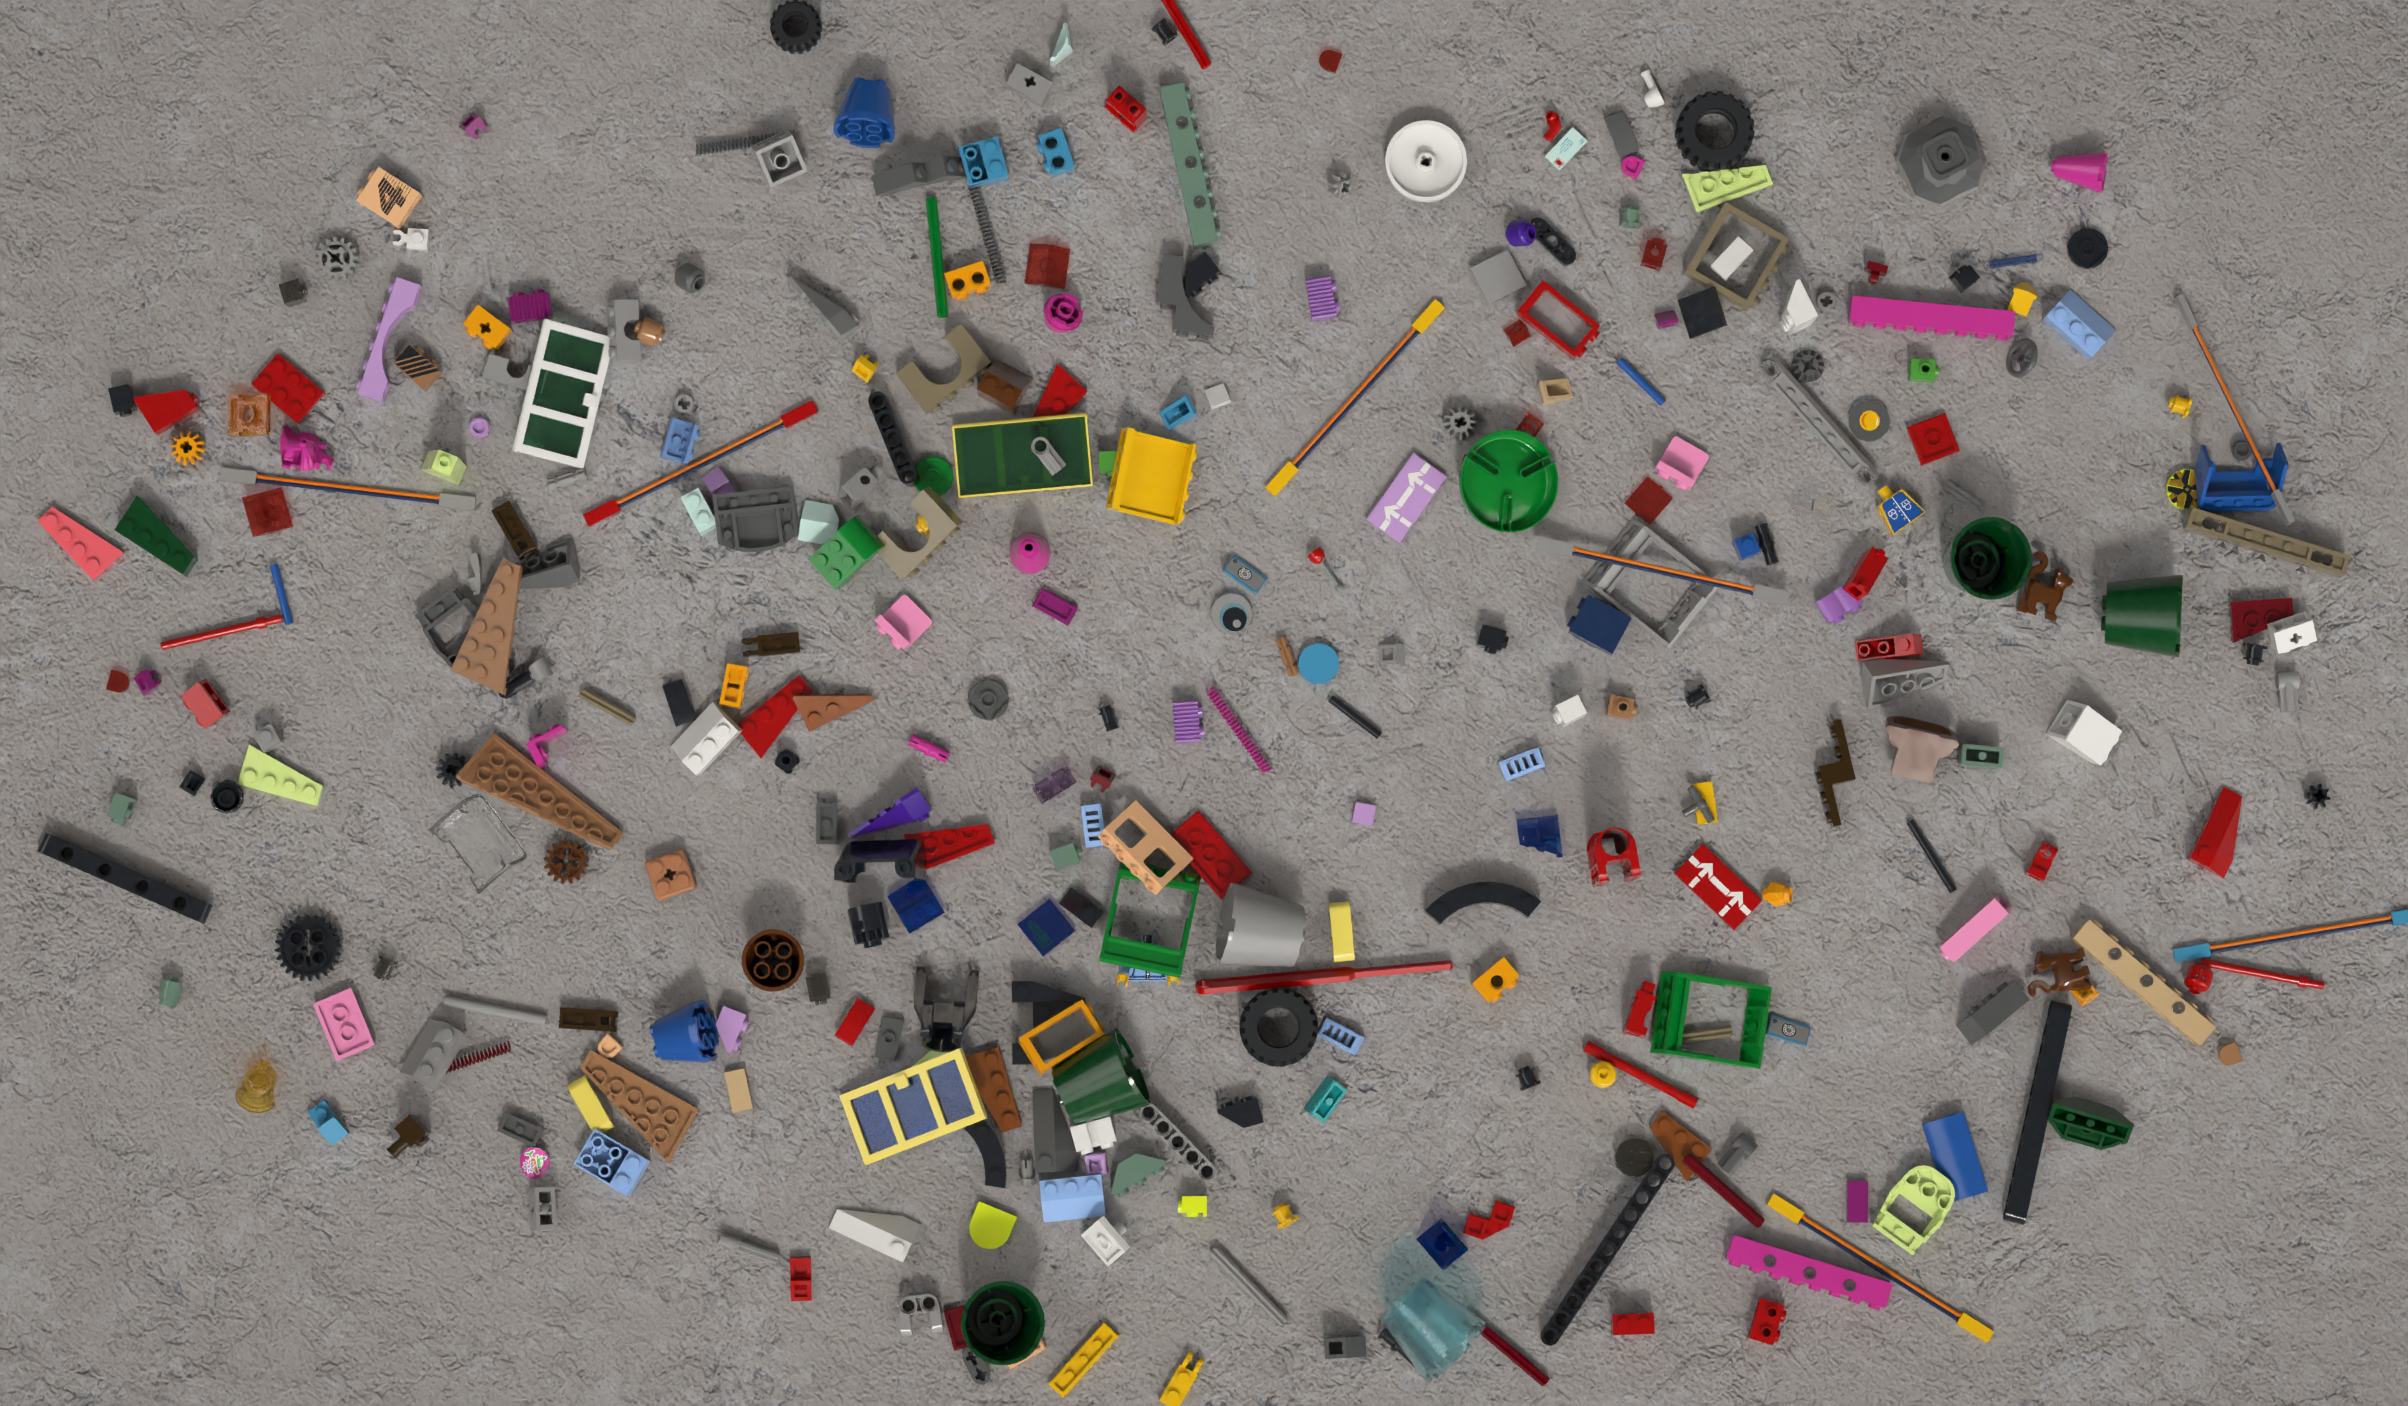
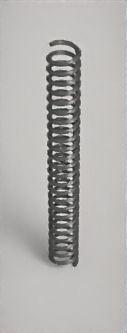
[696,130,795,156]
[968,187,1006,284]

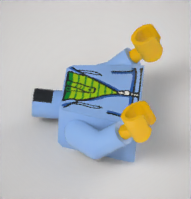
[1116,935,1180,988]

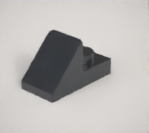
[1059,888,1104,928]

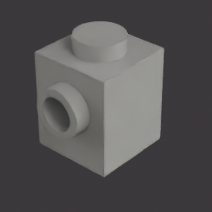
[253,723,284,753]

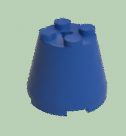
[833,77,895,148]
[649,1000,719,1063]

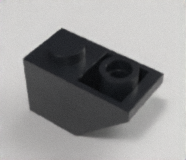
[1185,252,1220,298]
[1217,1096,1264,1128]

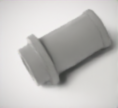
[1019,1160,1036,1186]

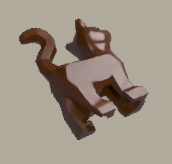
[2016,551,2073,622]
[2028,947,2092,997]

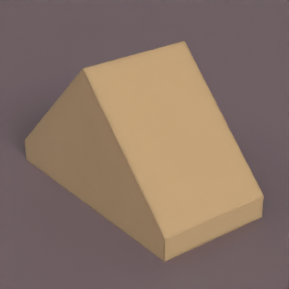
[1537,378,1573,406]

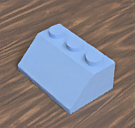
[2043,290,2116,361]
[1039,1174,1106,1222]

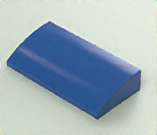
[1922,1112,1988,1201]

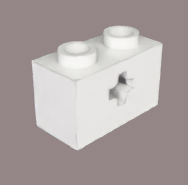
[2267,611,2317,654]
[1552,695,1587,727]

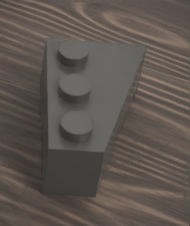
[1956,980,2030,1045]

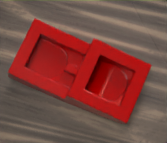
[835,998,875,1046]
[790,1256,812,1301]

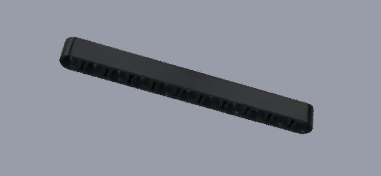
[2003,1000,2072,1225]
[1540,1154,1675,1346]

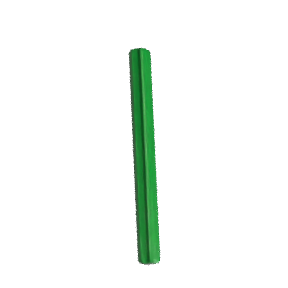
[926,197,948,318]

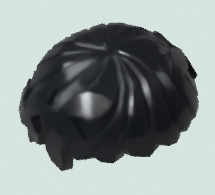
[210,780,244,814]

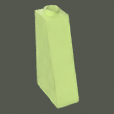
[421,450,466,486]

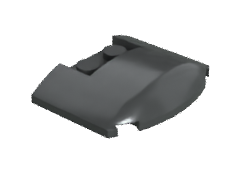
[712,486,799,552]

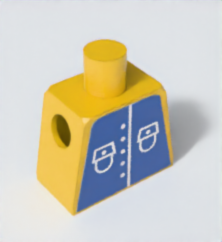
[1877,485,1925,537]

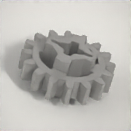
[314,237,359,282]

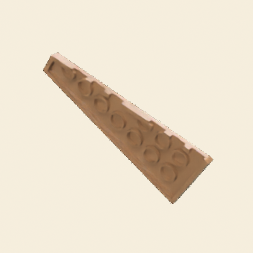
[456,733,624,850]

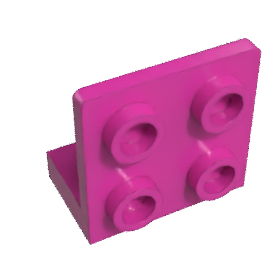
[526,724,568,769]

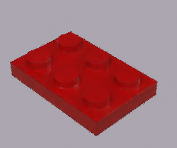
[251,353,325,424]

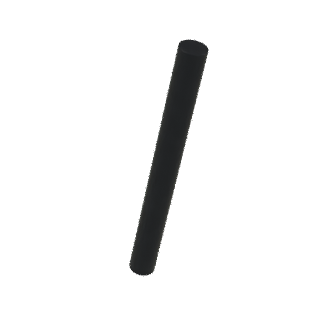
[1906,819,1957,893]

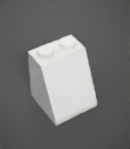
[2046,700,2122,766]

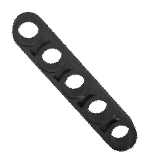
[868,391,920,487]

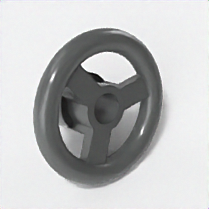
[2006,338,2038,378]

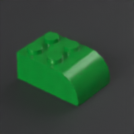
[808,515,885,590]

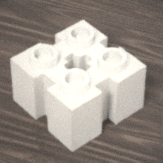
[1070,1117,1117,1155]

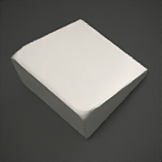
[1204,383,1231,410]

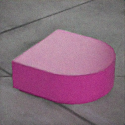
[1621,156,1645,180]

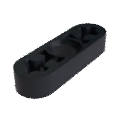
[1530,218,1576,266]

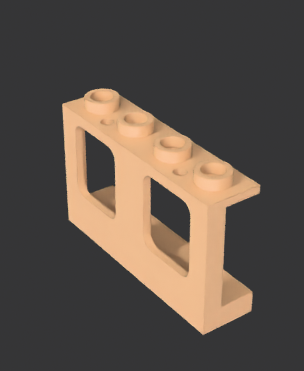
[1098,800,1194,895]

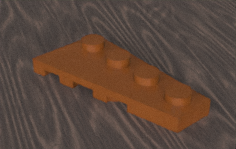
[966,1047,1022,1132]

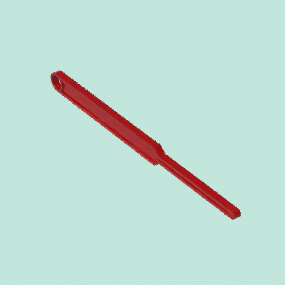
[1195,960,1453,995]

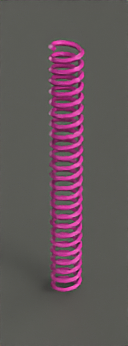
[1207,687,1272,773]

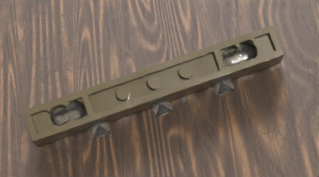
[2183,507,2350,578]

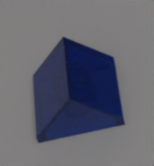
[1416,1218,1469,1270]

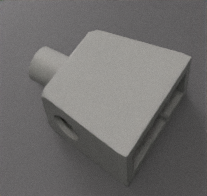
[838,465,884,511]

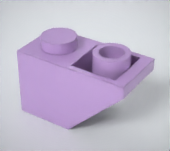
[716,1006,749,1054]

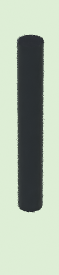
[1328,695,1382,739]

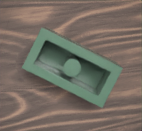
[1958,744,2004,770]

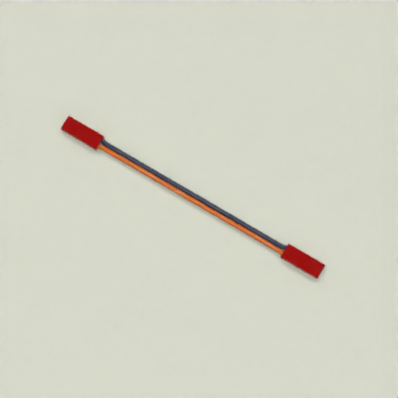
[583,401,818,527]

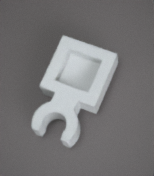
[392,228,429,251]

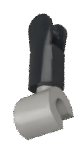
[498,658,553,699]

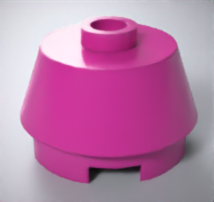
[1044,293,1083,333]

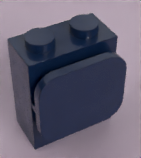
[1567,594,1632,656]

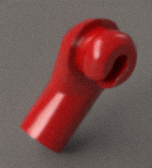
[1543,111,1561,142]

